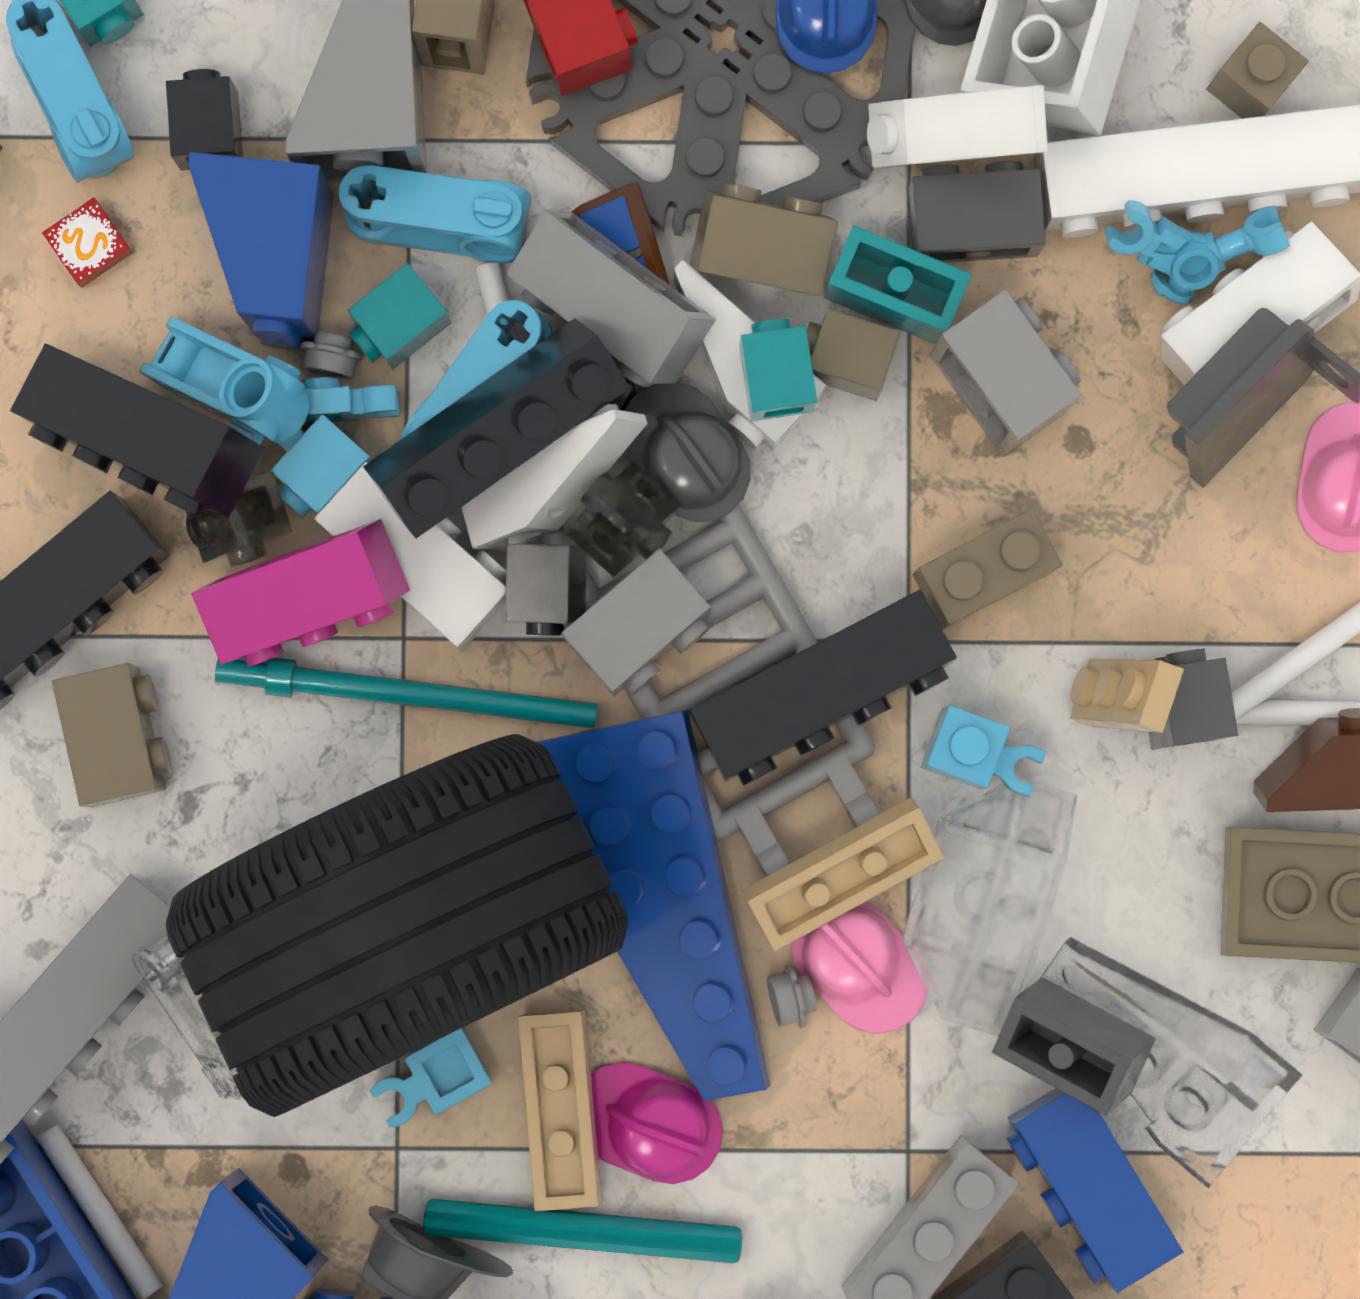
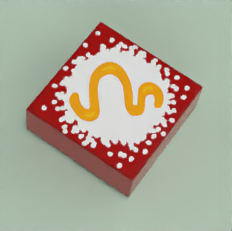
[42,197,133,288]

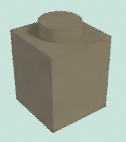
[1206,21,1309,119]
[807,308,900,401]

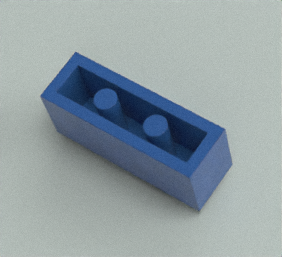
[1006,1088,1184,1293]

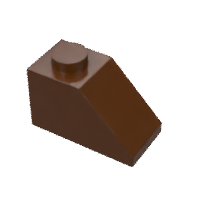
[1253,708,1360,812]

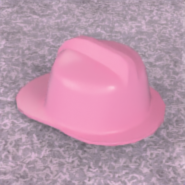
[1297,403,1360,552]
[790,901,928,1034]

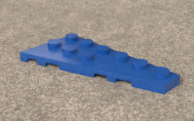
[536,709,770,1101]

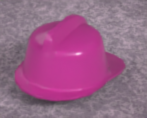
[591,1062,723,1184]

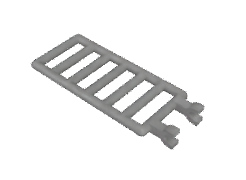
[540,451,880,877]

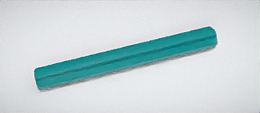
[423,1199,743,1263]

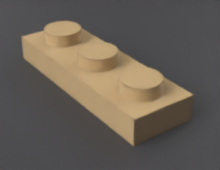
[1070,659,1184,733]
[741,797,944,952]
[518,1010,602,1211]

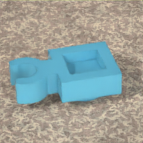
[301,377,400,425]
[370,1027,493,1127]

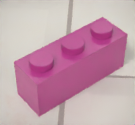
[191,519,410,666]

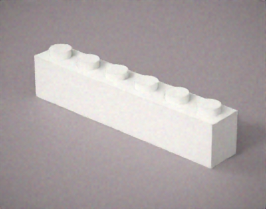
[1034,104,1360,238]

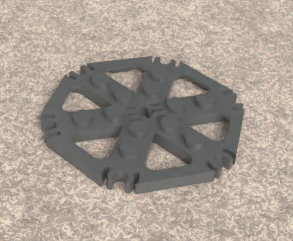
[526,0,915,236]

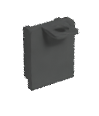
[1167,308,1360,488]

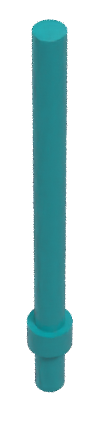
[215,657,598,729]

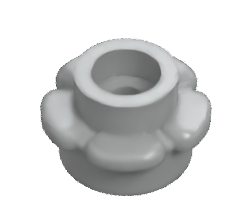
[300,332,362,379]
[767,965,817,1028]

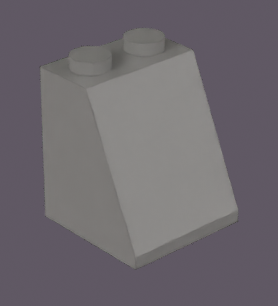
[285,0,427,182]

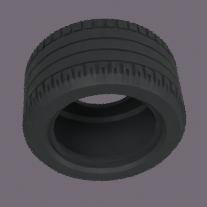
[165,734,628,1118]

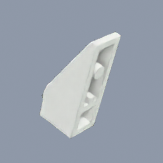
[867,85,1048,168]
[674,259,826,451]

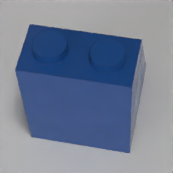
[188,152,334,350]
[169,1168,329,1299]

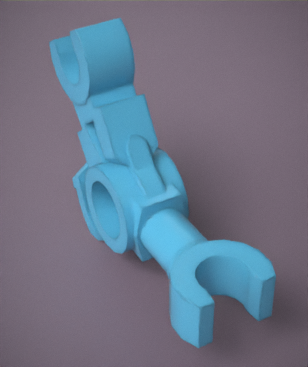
[1105,200,1290,304]

